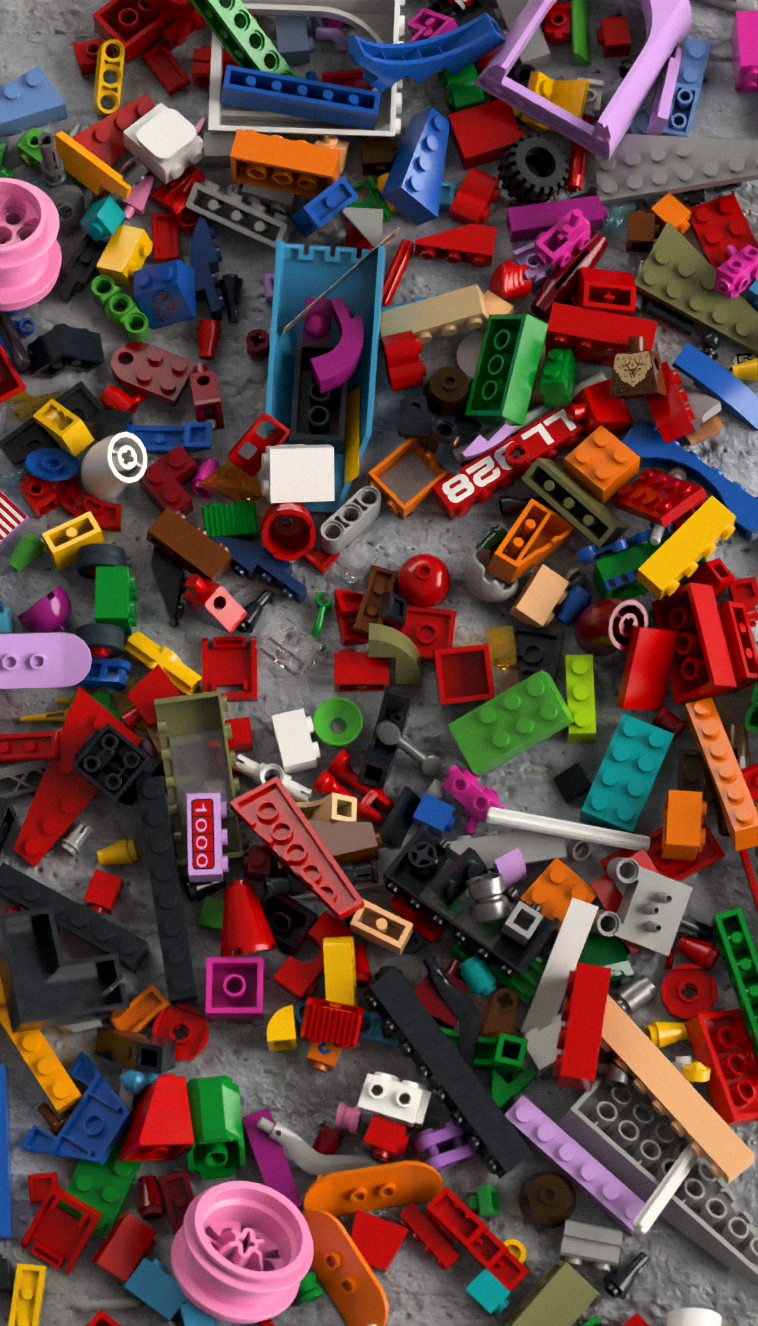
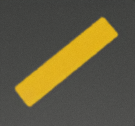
[345,387,360,484]

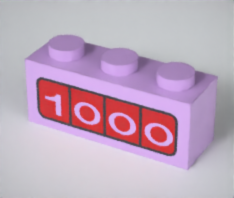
[187,793,228,882]

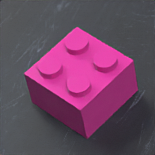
[205,957,264,1020]

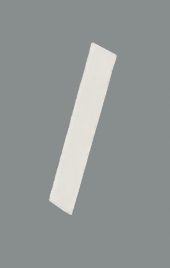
[521,898,599,1033]

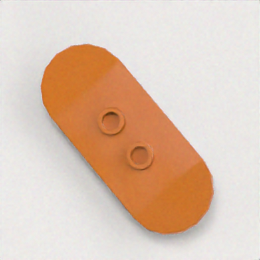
[303,1158,443,1217]
[301,1209,389,1326]

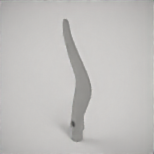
[256,1117,380,1175]

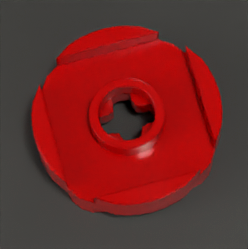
[660,963,718,1021]
[152,1004,209,1062]

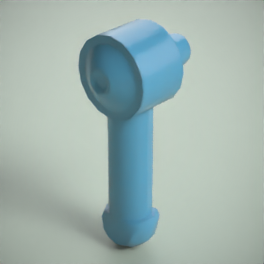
[119,1070,170,1094]

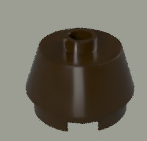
[423,366,473,417]
[519,1171,576,1228]

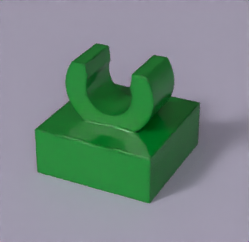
[466,1185,500,1218]

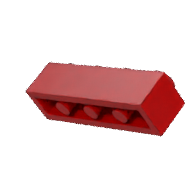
[399,1202,461,1271]

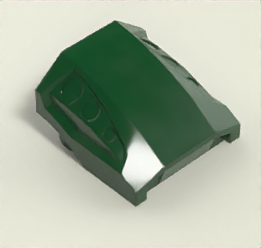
[574,924,634,985]

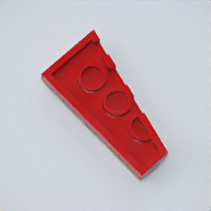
[72,93,155,189]

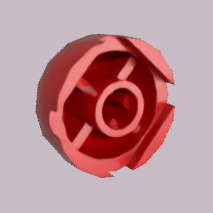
[398,554,451,607]

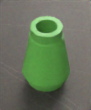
[8,531,45,572]

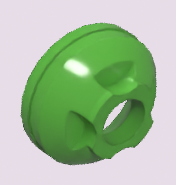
[313,698,363,747]

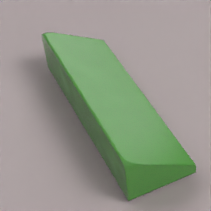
[569,0,591,66]

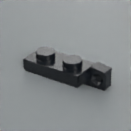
[58,233,108,303]

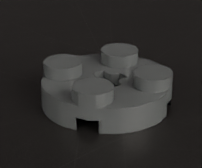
[44,185,90,236]

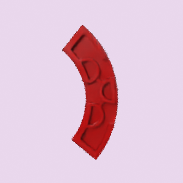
[46,476,122,532]

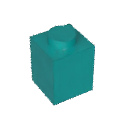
[79,196,126,242]
[465,1268,511,1317]

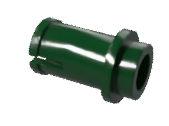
[475,525,508,555]

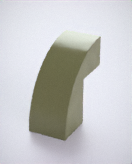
[368,623,423,685]

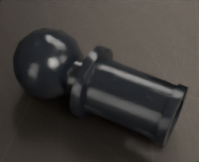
[700,331,721,361]

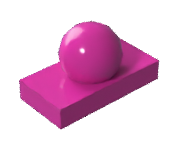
[302,298,331,343]

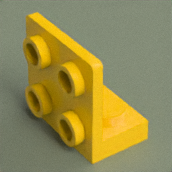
[521,71,589,131]

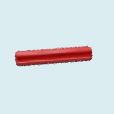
[382,239,414,307]

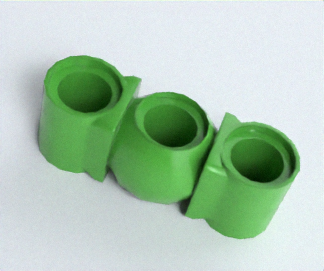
[91,275,150,342]

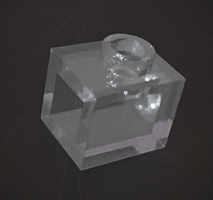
[337,537,378,585]

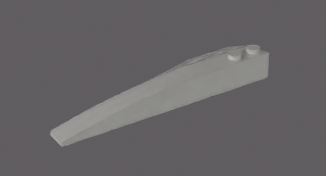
[557,1062,758,1287]

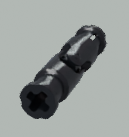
[263,858,379,900]

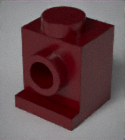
[243,845,274,882]

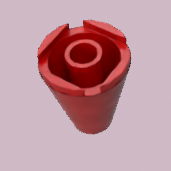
[220,879,277,957]

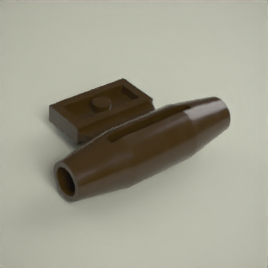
[677,724,751,837]

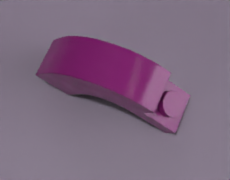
[310,297,364,393]

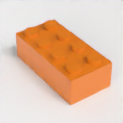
[230,129,340,198]

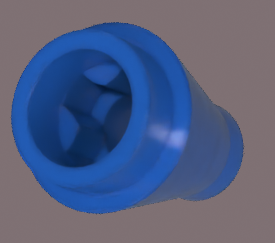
[555,585,593,627]

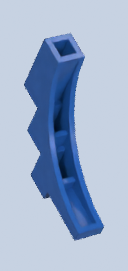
[346,12,506,92]

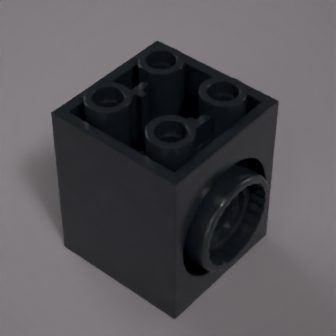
[72,723,151,804]

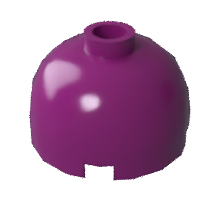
[17,586,72,633]

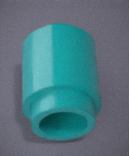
[458,954,498,998]

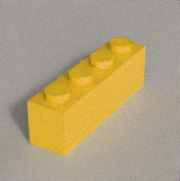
[636,496,736,600]

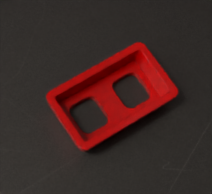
[228,412,290,477]

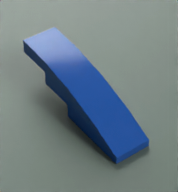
[672,343,758,431]

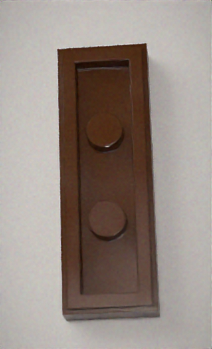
[351,565,398,639]

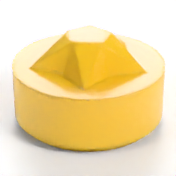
[681,1061,711,1082]

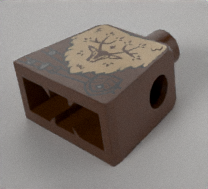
[609,336,667,400]

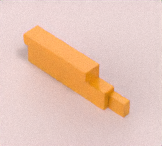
[54,131,132,199]

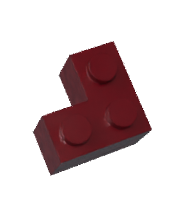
[138,444,197,516]

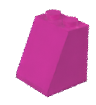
[730,11,758,93]

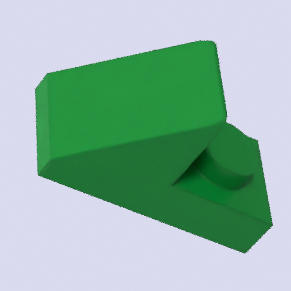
[491,1065,537,1110]

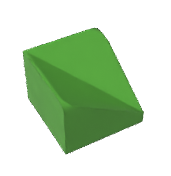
[197,895,224,933]

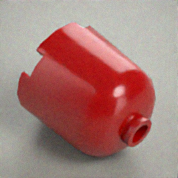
[262,502,316,561]

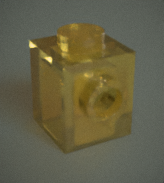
[485,625,517,670]

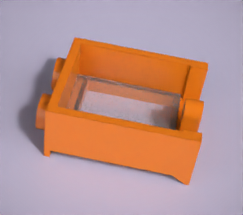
[368,438,451,519]

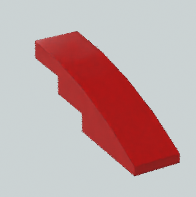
[426,1186,530,1292]

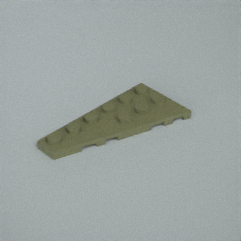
[634,221,758,357]

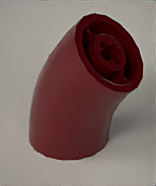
[574,598,649,656]

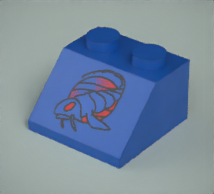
[134,259,196,330]

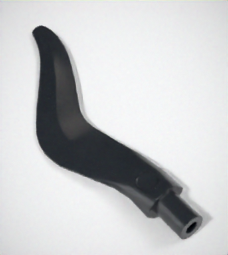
[423,955,480,1073]

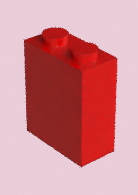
[448,99,525,170]

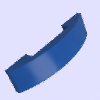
[127,422,213,454]

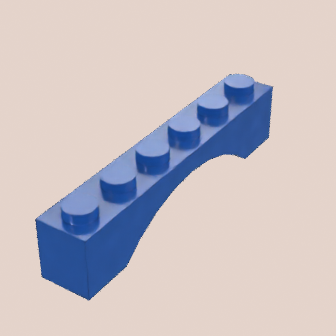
[621,419,758,542]

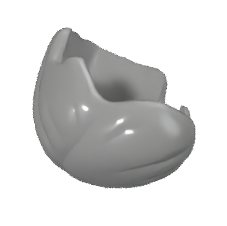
[465,549,518,602]

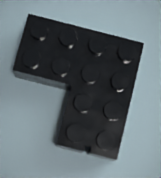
[0,907,130,1033]

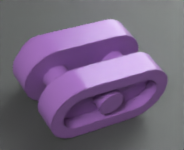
[414,1121,478,1172]

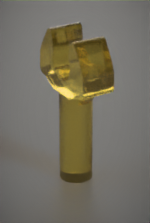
[11,390,60,419]

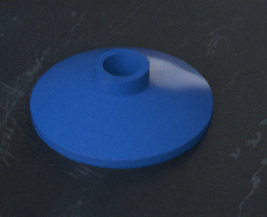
[25,448,79,481]

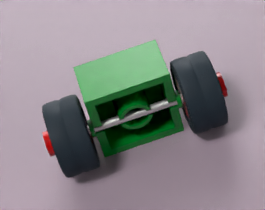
[75,543,138,659]

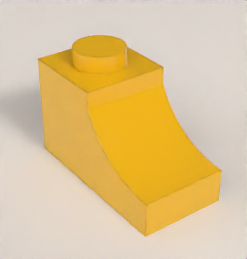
[33,399,94,457]

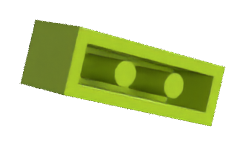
[564,654,596,743]

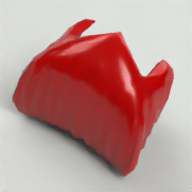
[488,258,532,301]

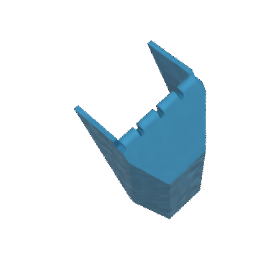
[265,239,386,512]

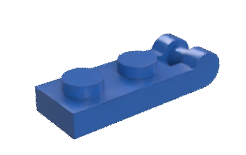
[74,659,131,691]

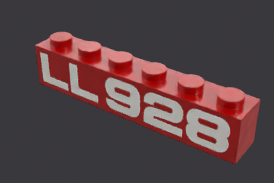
[432,406,583,520]

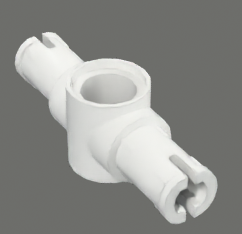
[232,754,313,802]

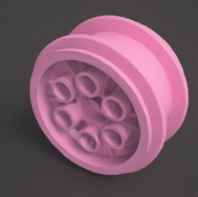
[170,1181,314,1324]

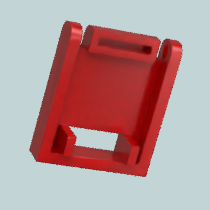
[202,636,258,702]
[20,1184,103,1275]

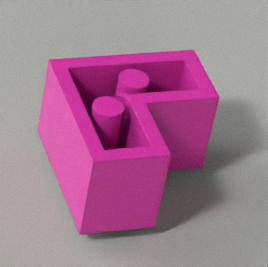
[406,8,458,43]

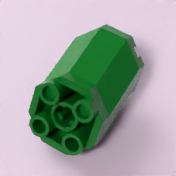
[187,1075,246,1180]

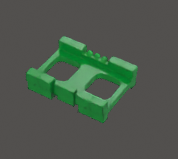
[347,175,391,222]

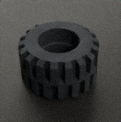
[497,133,569,205]

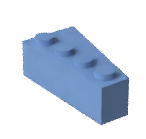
[0,65,68,137]

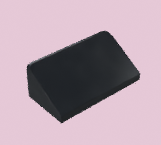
[380,786,421,848]

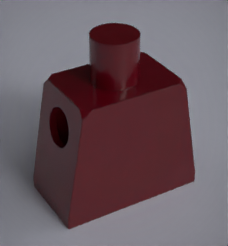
[189,364,225,431]
[413,959,469,1030]

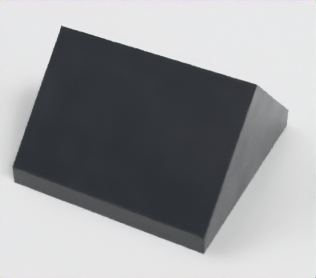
[260,893,317,957]

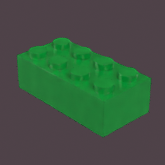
[465,314,548,426]

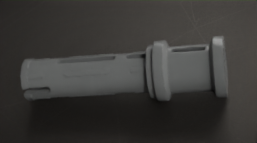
[38,132,66,188]

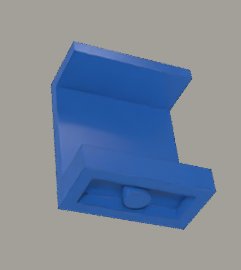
[290,176,359,238]

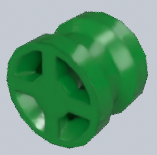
[296,1272,324,1306]

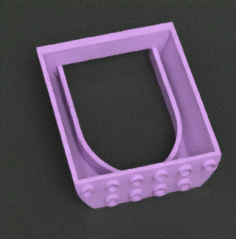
[474,0,692,161]

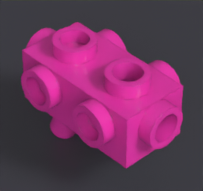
[535,209,591,269]
[714,245,758,298]
[442,765,504,834]

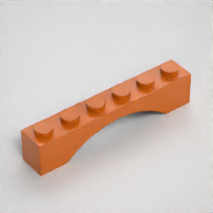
[685,697,758,851]

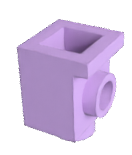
[513,241,551,286]

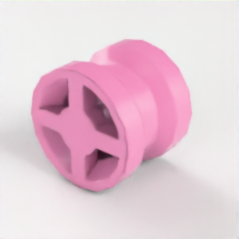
[334,1102,361,1135]

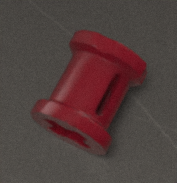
[246,329,270,361]
[652,705,688,741]

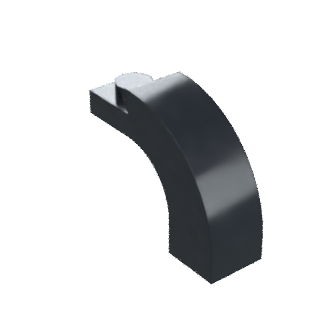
[357,687,413,789]

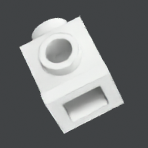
[578,78,604,120]

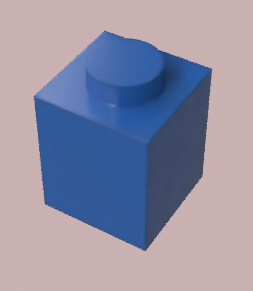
[412,793,457,838]

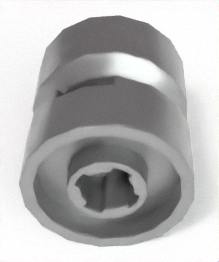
[466,873,511,922]

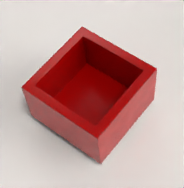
[432,644,495,705]

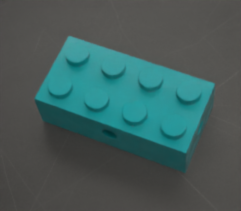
[579,713,674,833]

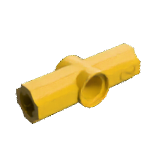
[124,631,202,695]

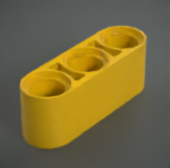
[93,39,125,117]
[323,936,358,1006]

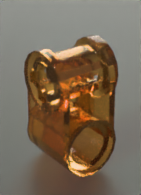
[482,988,518,1037]

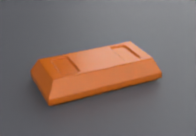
[109,984,171,1033]

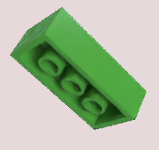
[448,670,575,776]

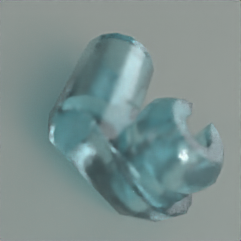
[605,202,637,231]
[0,462,31,488]

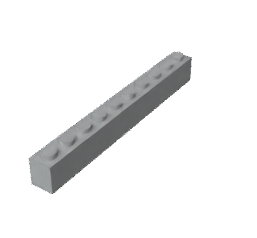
[290,828,567,904]

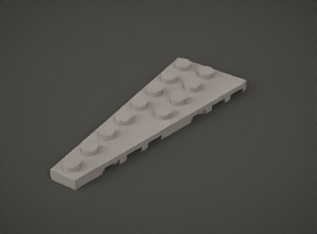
[595,134,758,205]

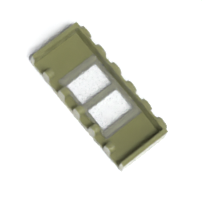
[154,690,248,866]

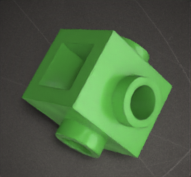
[17,127,46,174]

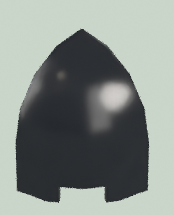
[84,410,133,442]

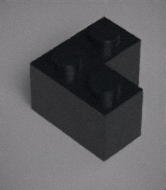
[26,324,105,379]

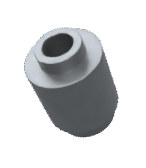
[614,975,656,1015]

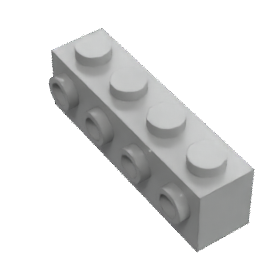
[185,180,295,248]

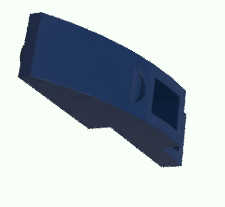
[190,215,226,321]
[210,537,307,604]

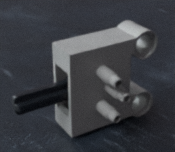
[590,857,714,956]

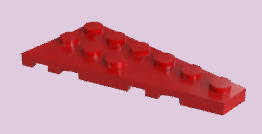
[13,687,143,867]

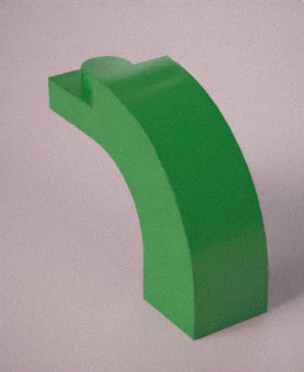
[440,1027,528,1072]

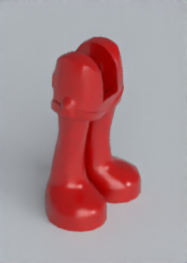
[312,749,394,827]

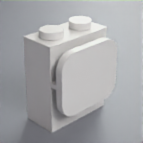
[123,102,204,184]
[261,444,335,503]

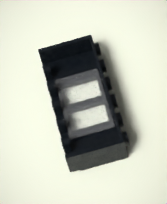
[383,823,560,981]

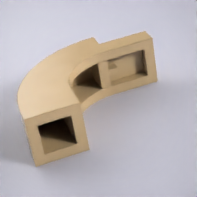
[296,792,357,822]

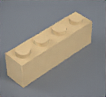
[380,284,488,344]

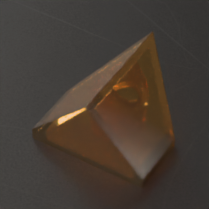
[198,461,263,502]

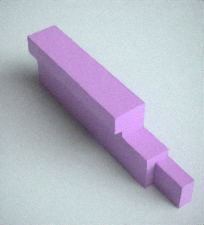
[646,47,683,136]

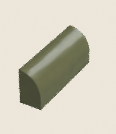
[521,458,629,548]
[501,1259,599,1326]

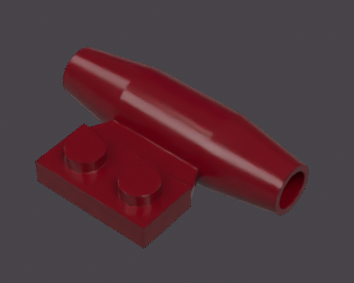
[530,231,608,320]

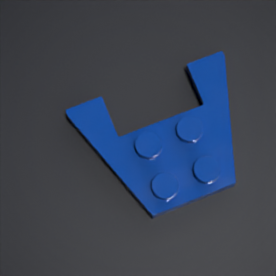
[21,1052,134,1165]

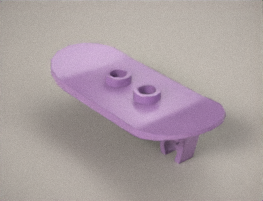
[0,632,92,689]

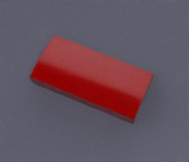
[684,1009,758,1127]

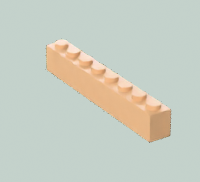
[599,994,755,1184]

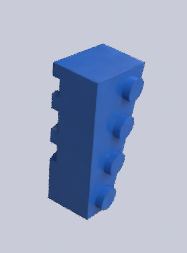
[381,107,450,226]

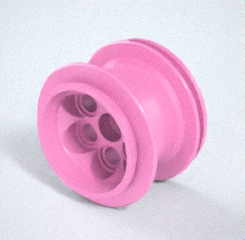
[0,178,62,311]

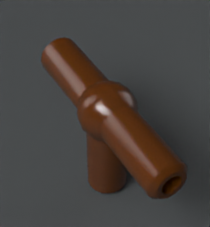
[37,1103,76,1136]

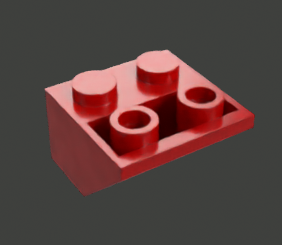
[577,267,636,317]

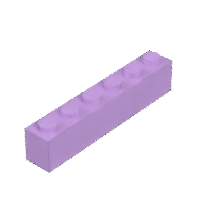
[505,1095,645,1237]

